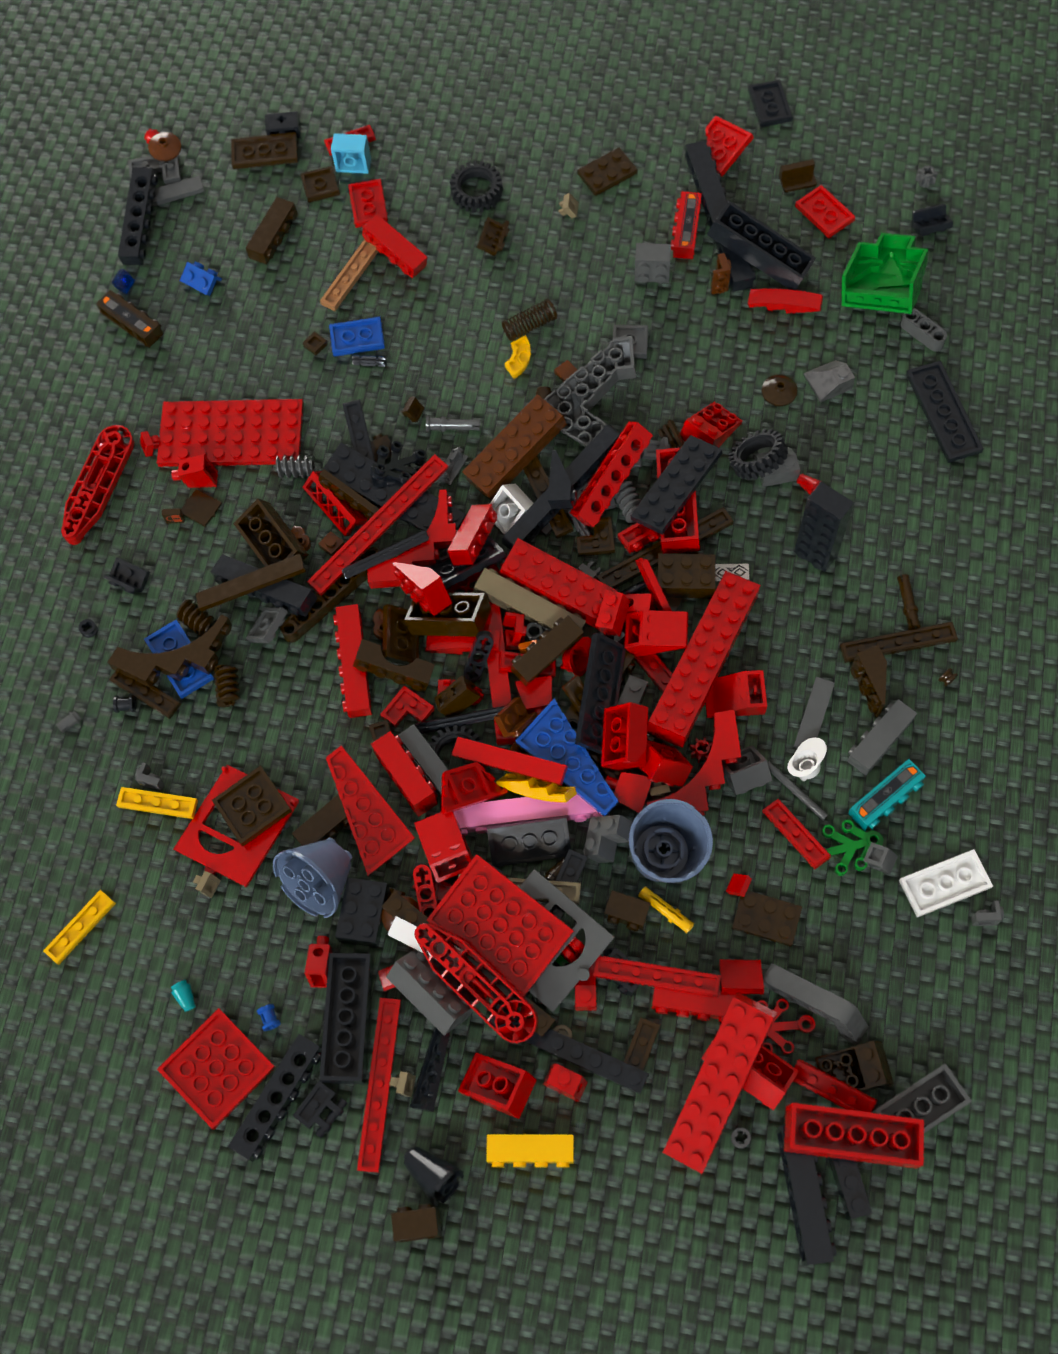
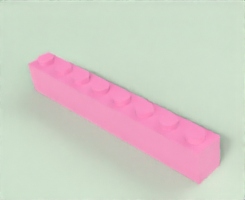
[453,794,610,836]

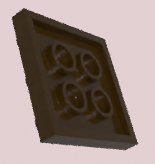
[212,765,292,846]

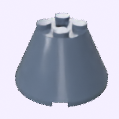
[273,837,352,918]

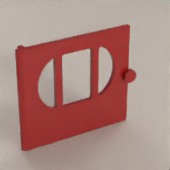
[174,765,299,888]

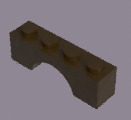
[353,639,435,691]

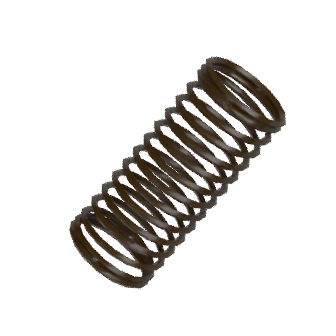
[502,299,557,342]

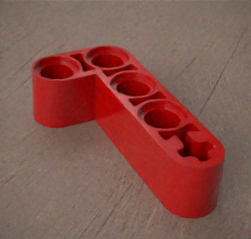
[409,864,439,949]

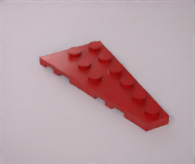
[326,745,415,876]

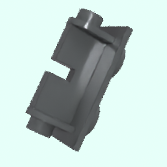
[438,447,468,485]

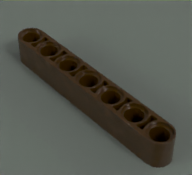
[280,547,379,643]

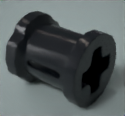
[113,695,137,713]

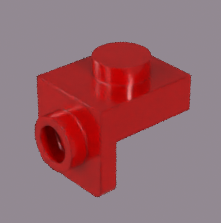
[503,612,527,644]

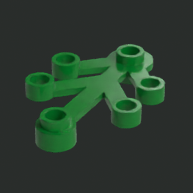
[822,820,883,876]

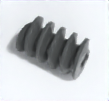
[276,455,315,478]
[614,481,642,523]

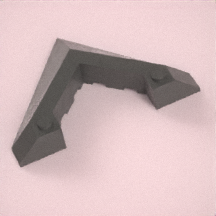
[544,336,642,468]

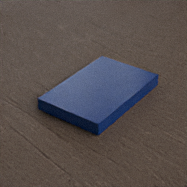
[329,317,385,357]

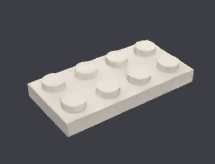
[899,849,993,918]

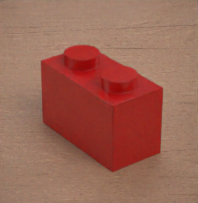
[595,590,630,637]

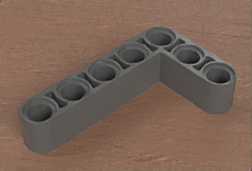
[763,964,869,1045]

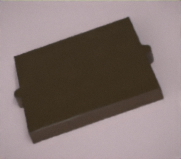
[181,489,222,527]

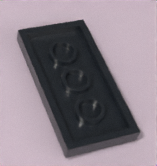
[429,535,506,590]
[487,816,571,867]

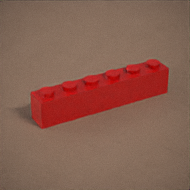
[333,604,372,718]

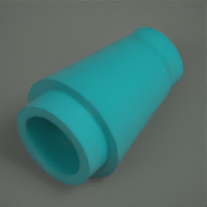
[171,980,196,1012]

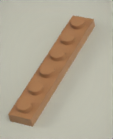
[320,239,378,311]

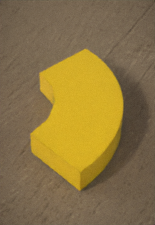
[505,335,531,379]

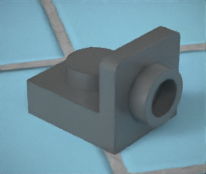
[135,763,165,792]
[971,900,1004,926]

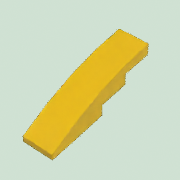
[496,773,577,803]

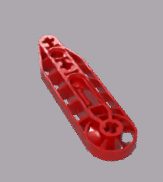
[61,425,134,545]
[414,923,538,1043]

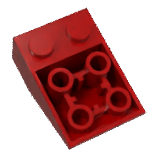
[680,401,742,447]
[393,562,452,616]
[625,610,688,657]
[705,670,767,718]
[414,812,473,883]

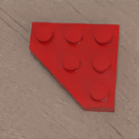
[705,116,754,177]

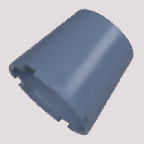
[629,799,713,883]

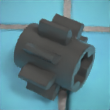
[915,165,938,188]

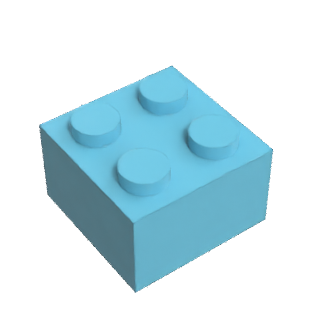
[331,133,371,174]

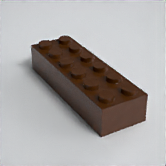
[462,394,567,501]

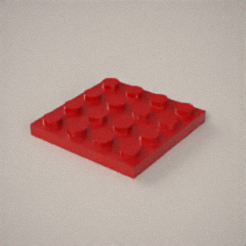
[157,1008,276,1130]

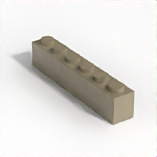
[473,568,586,630]

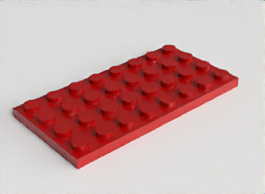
[157,399,304,467]

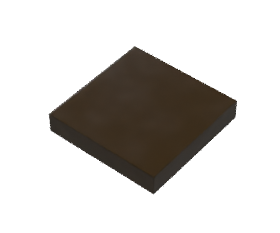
[300,166,340,203]

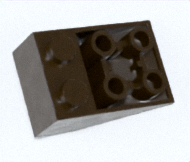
[850,645,887,718]
[815,1041,894,1092]

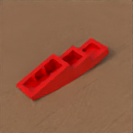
[748,288,823,314]
[425,630,501,655]

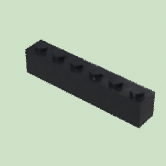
[211,554,317,617]

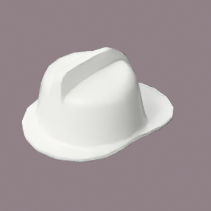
[787,737,827,781]

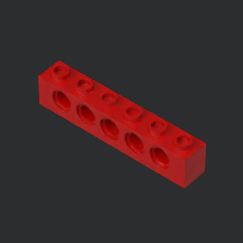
[569,421,653,527]

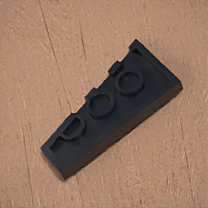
[410,1027,450,1112]

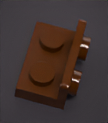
[493,697,538,737]

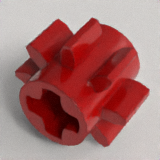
[690,738,712,763]

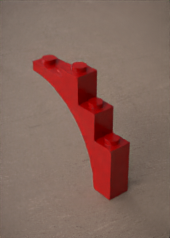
[367,489,458,589]
[646,710,741,816]

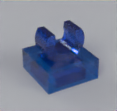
[111,269,135,294]

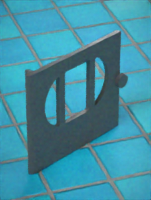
[520,869,615,1012]

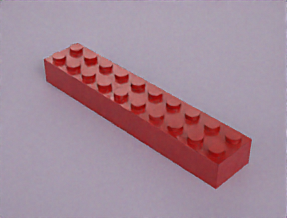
[647,571,761,748]

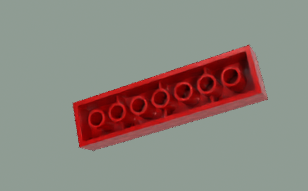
[663,993,778,1174]

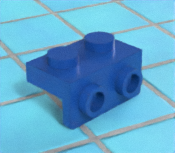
[180,261,222,296]

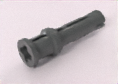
[426,416,480,432]

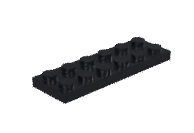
[906,360,984,463]
[630,435,722,535]
[575,633,626,755]

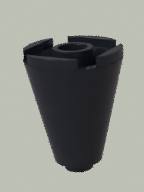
[404,1147,464,1207]

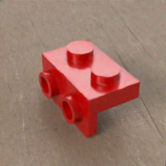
[617,523,660,554]

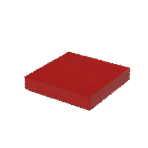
[719,959,764,994]

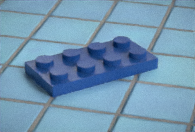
[144,620,214,699]

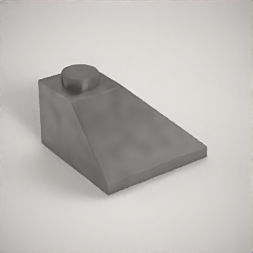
[804,360,855,402]

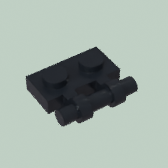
[293,1081,348,1138]

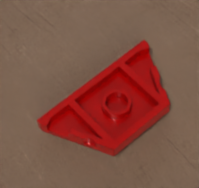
[441,762,508,815]

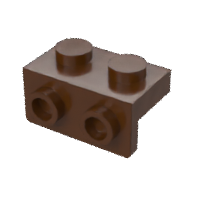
[711,253,731,295]

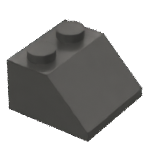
[753,447,800,487]
[722,745,772,795]

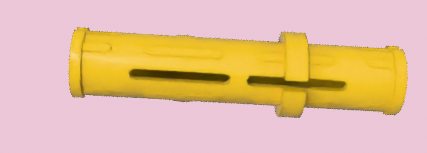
[638,886,695,934]

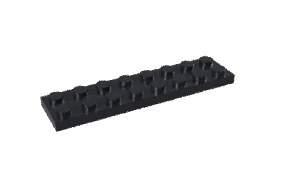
[322,442,466,531]

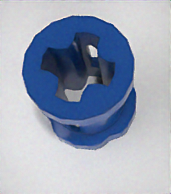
[257,1004,281,1031]

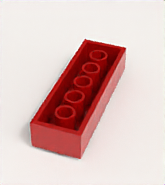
[656,447,700,554]
[499,538,618,629]
[784,1103,924,1168]

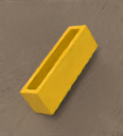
[487,1134,574,1168]

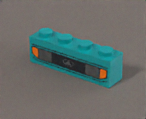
[848,759,926,831]

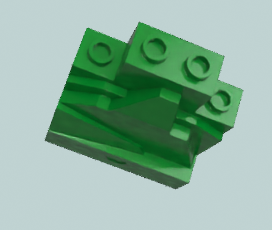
[842,233,928,314]

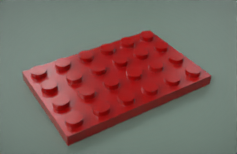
[426,854,574,997]

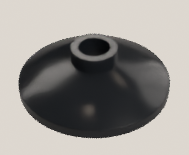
[620,580,647,595]

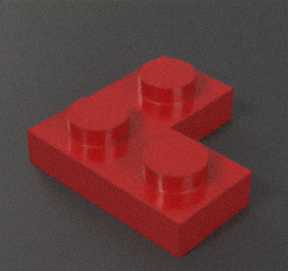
[380,686,435,727]

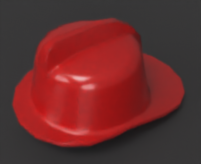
[560,637,592,677]

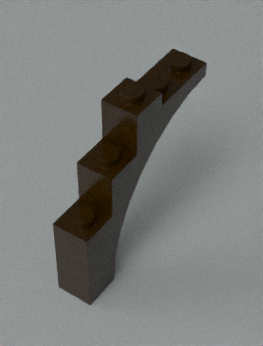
[107,615,232,688]

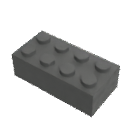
[386,949,478,1036]
[872,1063,972,1133]

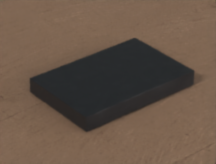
[748,80,793,127]

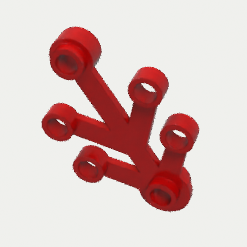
[757,998,815,1055]

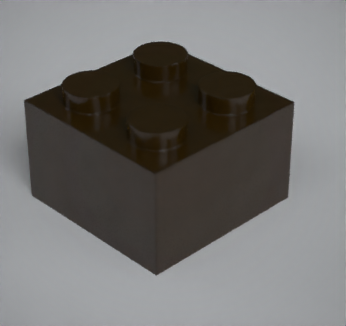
[391,1204,442,1243]

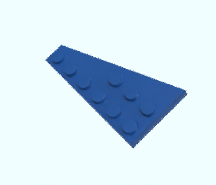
[515,699,618,816]

